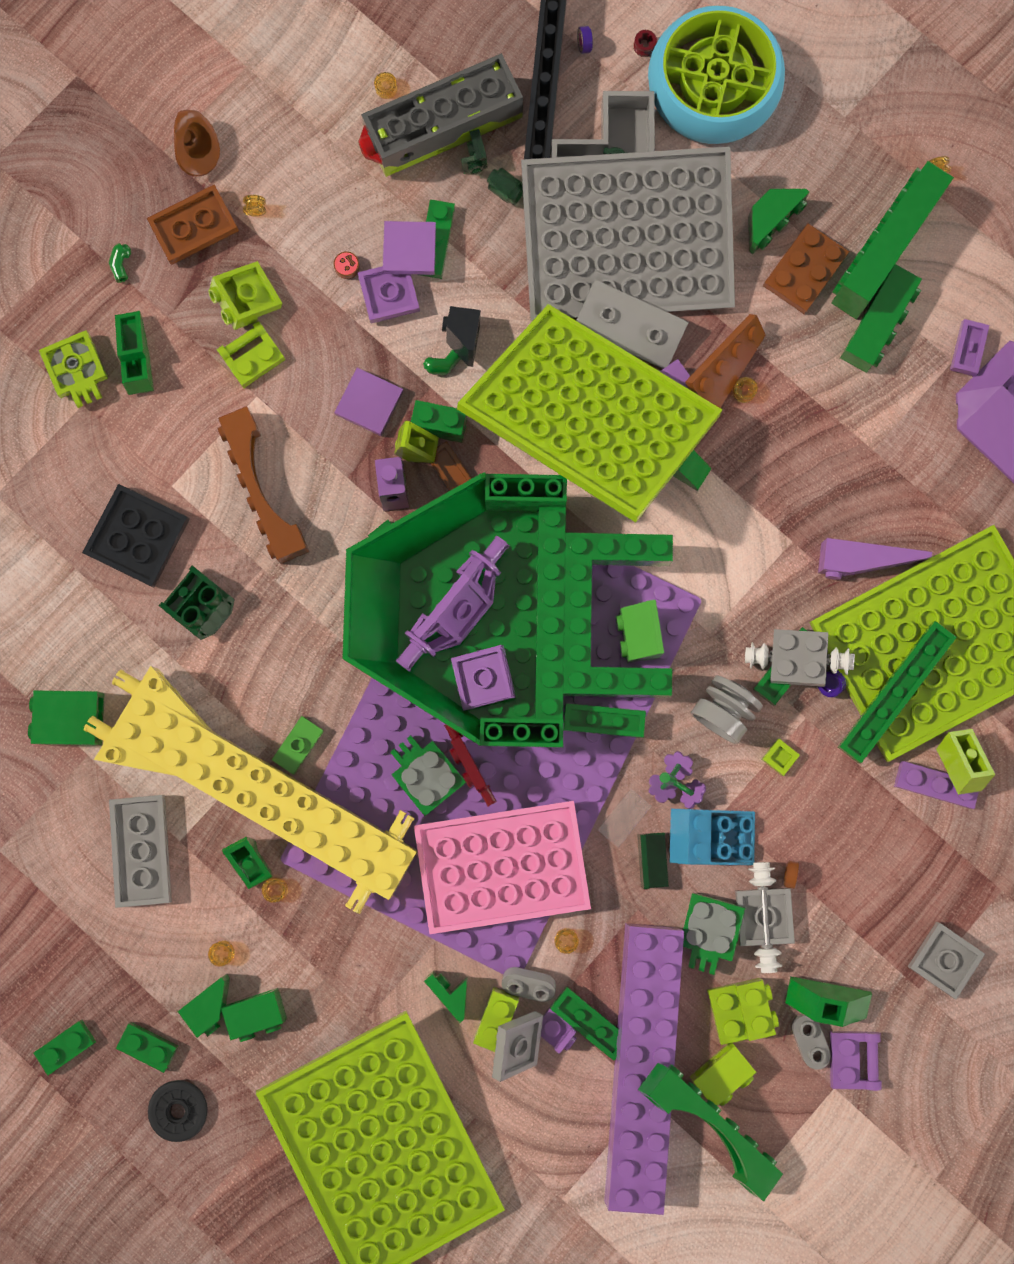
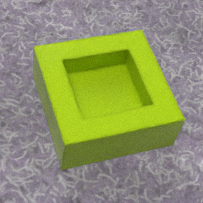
[761,739,800,776]

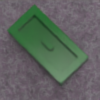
[33,1020,96,1076]
[116,1022,179,1073]

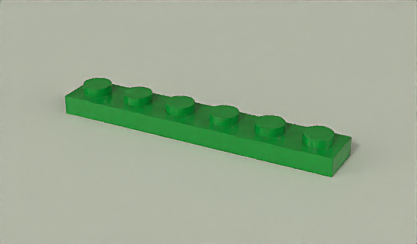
[838,621,957,764]

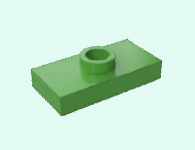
[272,716,324,775]

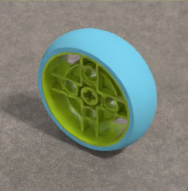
[648,6,785,144]

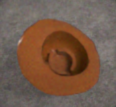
[174,109,220,176]

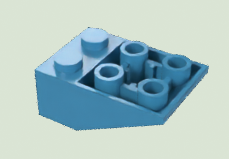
[670,809,755,865]

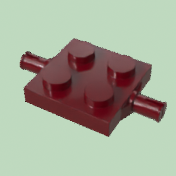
[444,724,497,807]

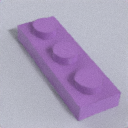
[894,761,979,809]

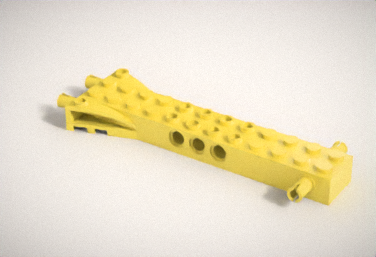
[84,666,418,914]

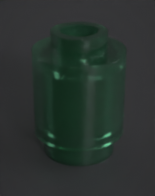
[487,168,523,205]

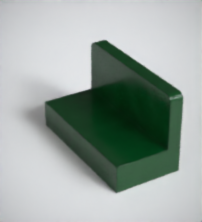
[637,832,669,890]

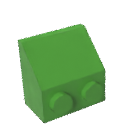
[616,600,664,663]

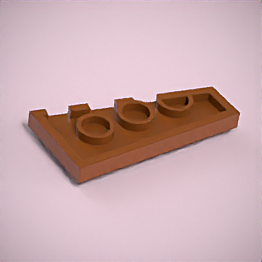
[685,314,766,408]

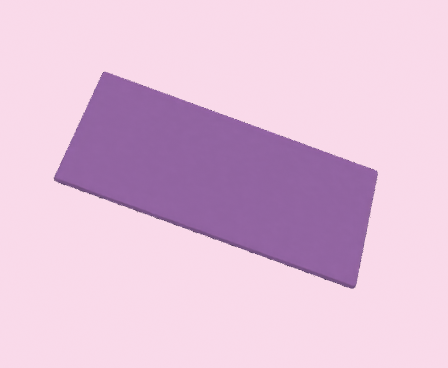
[281,565,701,974]

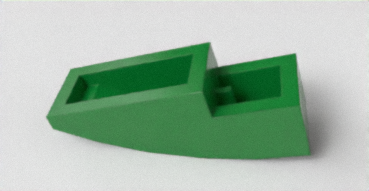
[115,311,154,395]

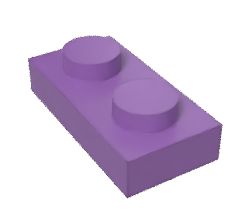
[950,319,990,376]

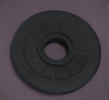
[148,1080,208,1142]

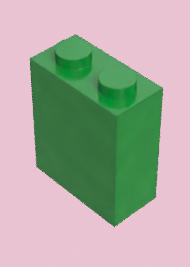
[28,690,105,746]

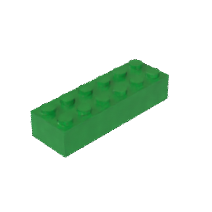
[831,161,954,320]

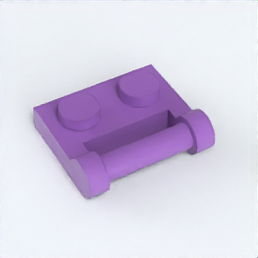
[830,1031,882,1091]

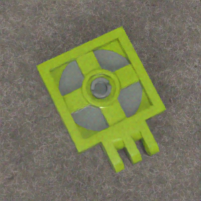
[39,330,108,408]

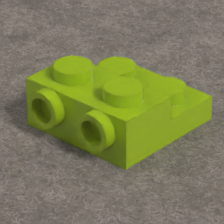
[208,261,283,330]
[707,978,779,1045]

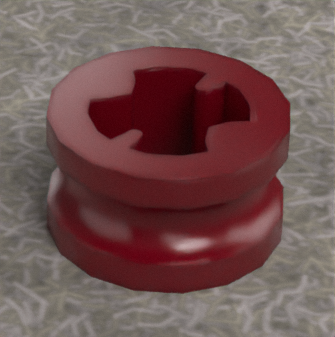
[634,30,657,57]

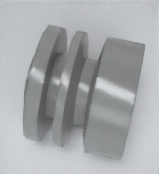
[690,675,763,744]

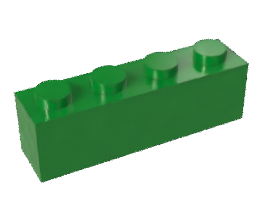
[840,264,922,373]

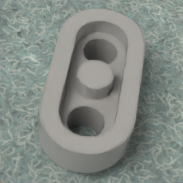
[502,967,556,1002]
[791,1014,831,1070]

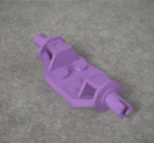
[396,536,509,671]

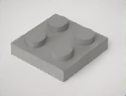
[908,922,985,999]
[492,1011,543,1082]

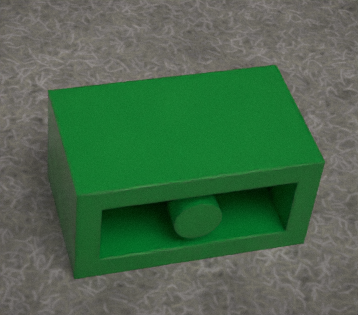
[411,400,468,443]
[221,988,287,1042]

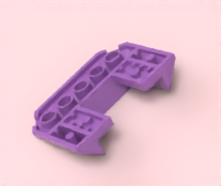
[956,341,1014,483]

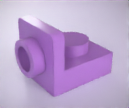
[541,1007,576,1054]

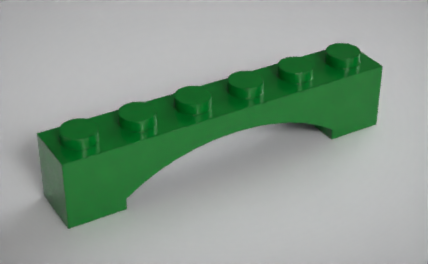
[638,1063,783,1202]

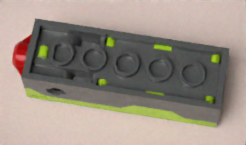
[358,53,523,177]

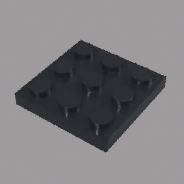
[82,484,190,588]

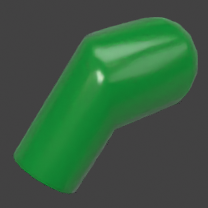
[109,243,131,283]
[423,349,461,375]

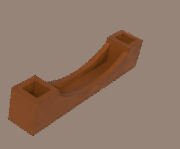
[217,406,310,564]

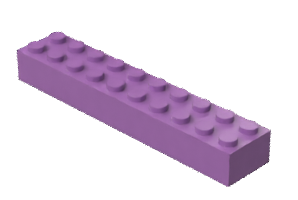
[604,923,684,1215]

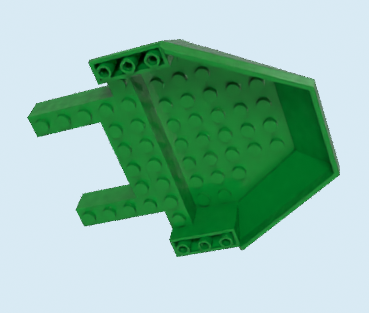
[342,472,673,747]

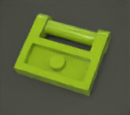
[216,321,286,388]

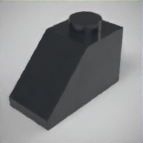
[442,306,481,367]

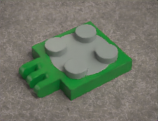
[391,735,466,816]
[683,892,746,975]

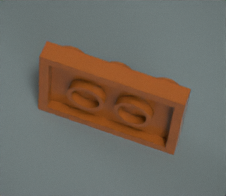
[146,184,239,265]
[763,223,850,315]

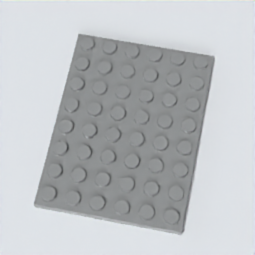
[521,146,735,321]

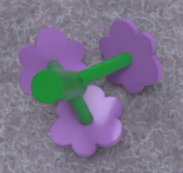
[649,751,706,809]

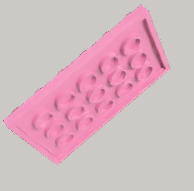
[414,801,591,934]

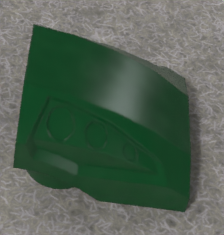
[159,565,235,640]

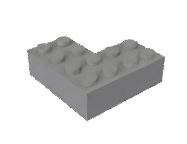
[551,91,655,158]

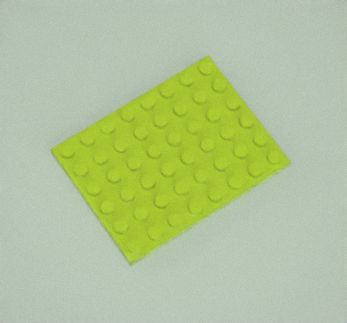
[457,304,722,523]
[809,525,1014,762]
[256,1011,505,1264]

